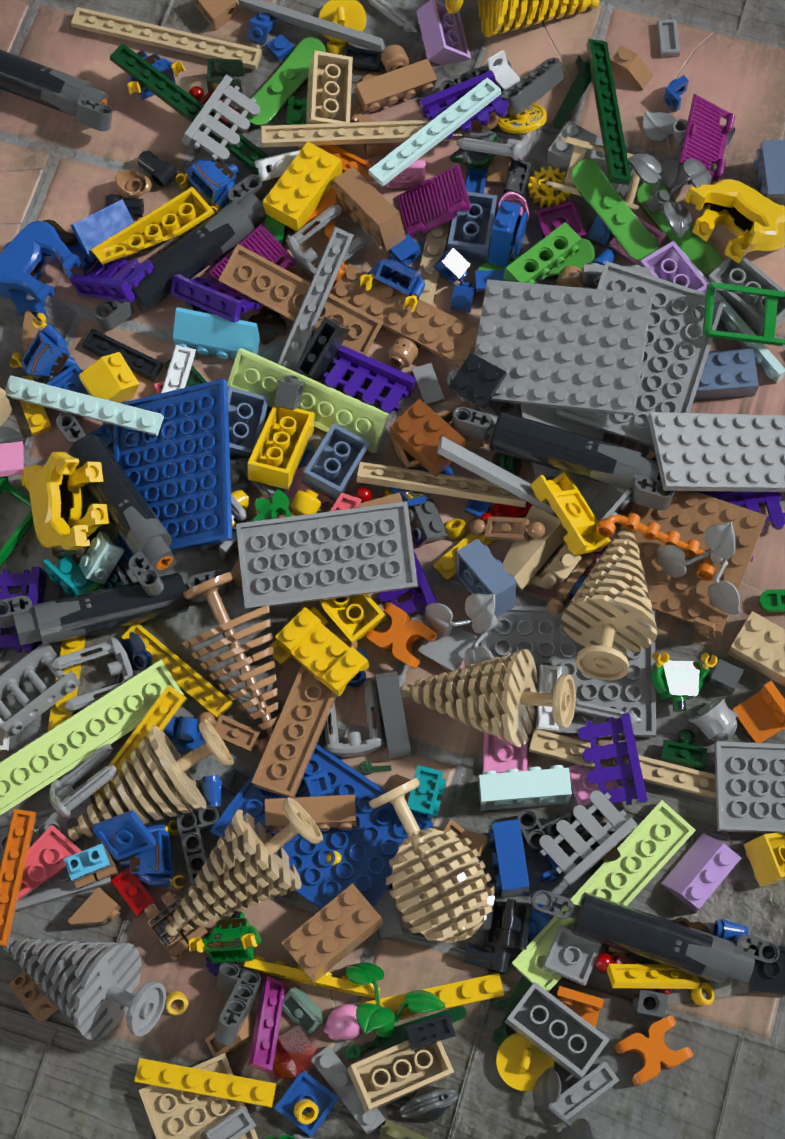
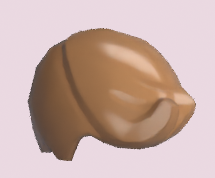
[115,169,152,199]

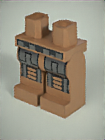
[144,891,209,961]

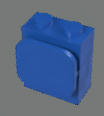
[488,200,528,267]

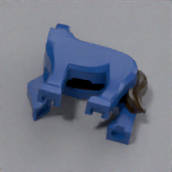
[0,220,97,320]

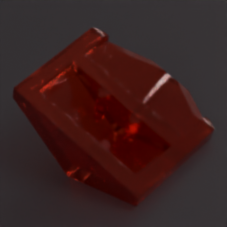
[273,1025,316,1078]

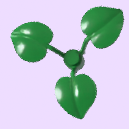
[346,962,445,1037]

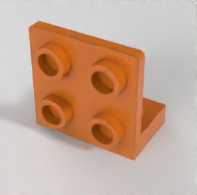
[732,681,785,743]
[555,986,604,1028]

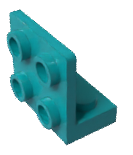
[43,557,95,597]
[407,765,446,822]

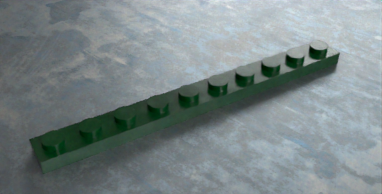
[586,39,631,185]
[110,43,270,175]

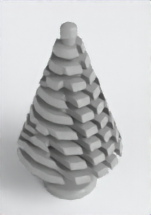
[3,938,166,1040]

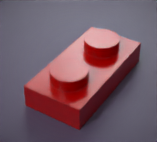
[111,867,156,917]

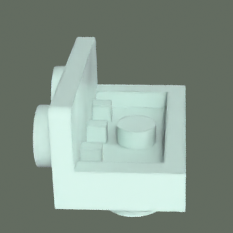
[79,531,124,584]

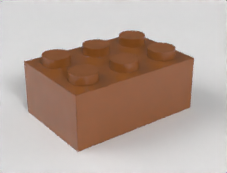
[390,399,465,477]

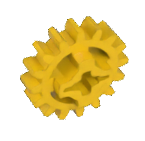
[528,166,570,208]

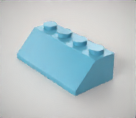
[173,307,260,359]

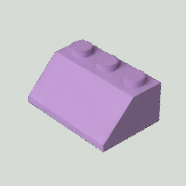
[416,0,471,65]
[639,241,708,293]
[661,833,741,913]

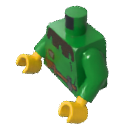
[650,651,718,712]
[188,911,262,963]

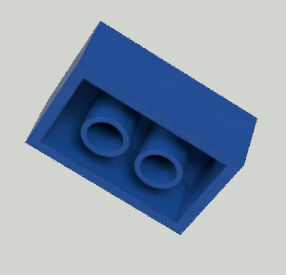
[488,819,530,898]

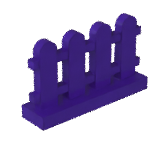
[420,70,509,139]
[69,258,154,302]
[170,274,261,322]
[323,345,416,414]
[699,491,785,533]
[378,549,438,622]
[0,567,47,654]
[578,713,648,806]

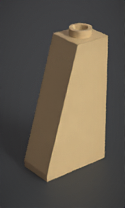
[502,506,568,590]

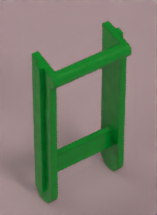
[702,282,785,346]
[0,476,34,567]

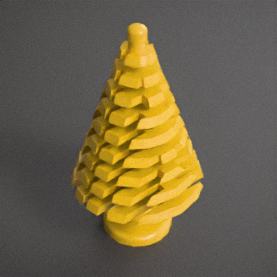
[445,0,599,37]

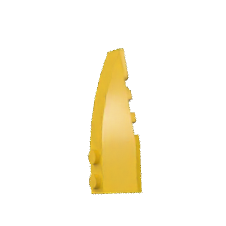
[91,187,214,265]
[319,594,387,643]

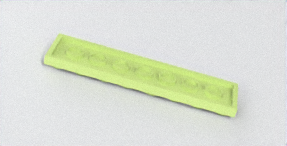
[227,348,390,453]

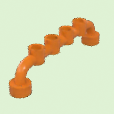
[597,513,716,581]

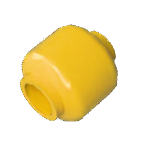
[290,489,321,516]

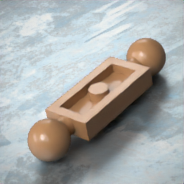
[470,517,545,541]
[547,552,597,615]
[198,712,270,755]

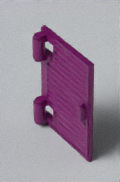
[679,94,735,182]
[397,164,471,239]
[208,223,297,298]

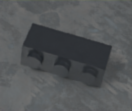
[293,317,350,382]

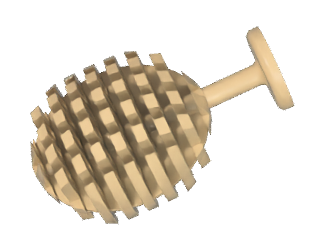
[368,778,494,943]

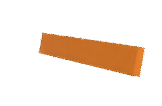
[0,809,37,947]

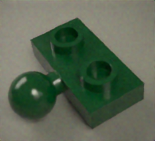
[660,729,708,771]

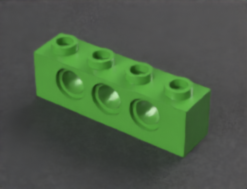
[503,222,582,284]

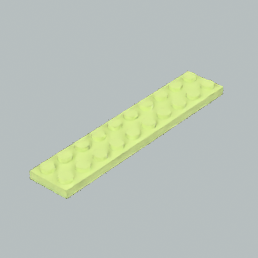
[0,659,184,815]
[512,800,696,992]

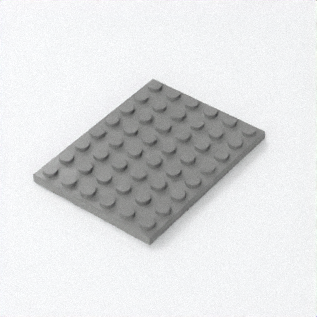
[555,261,725,448]
[474,279,653,416]
[479,606,656,738]

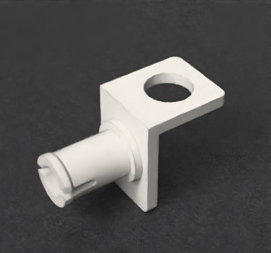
[487,50,520,90]

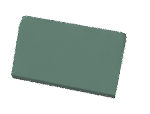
[282,985,328,1037]

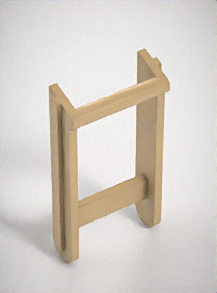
[545,136,640,211]

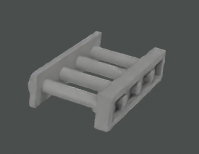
[0,644,81,738]

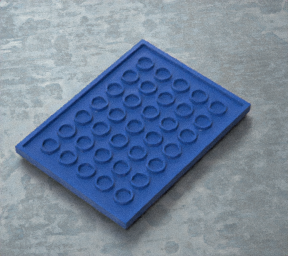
[113,379,232,563]
[210,744,433,910]

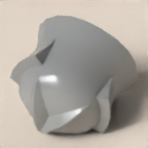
[688,697,738,741]

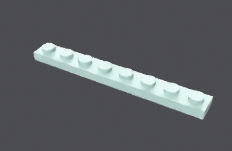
[369,78,501,187]
[682,251,785,383]
[5,375,164,436]

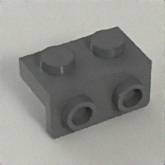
[408,498,448,547]

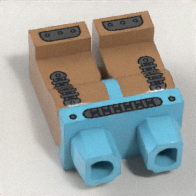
[64,844,118,890]

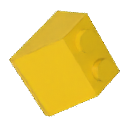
[78,352,139,403]
[743,833,785,887]

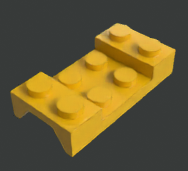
[530,472,611,555]
[275,607,369,697]

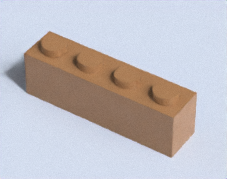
[354,59,437,112]
[265,795,357,834]

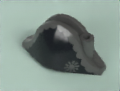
[399,1086,458,1122]

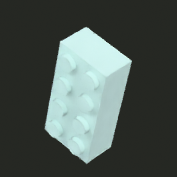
[478,765,572,811]

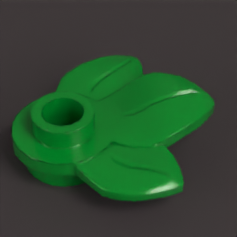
[253,489,292,521]

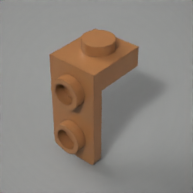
[693,617,716,639]
[438,817,489,857]
[8,971,58,1024]

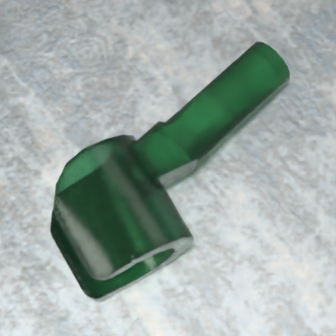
[359,760,391,776]

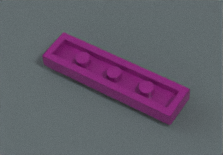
[248,976,286,1073]

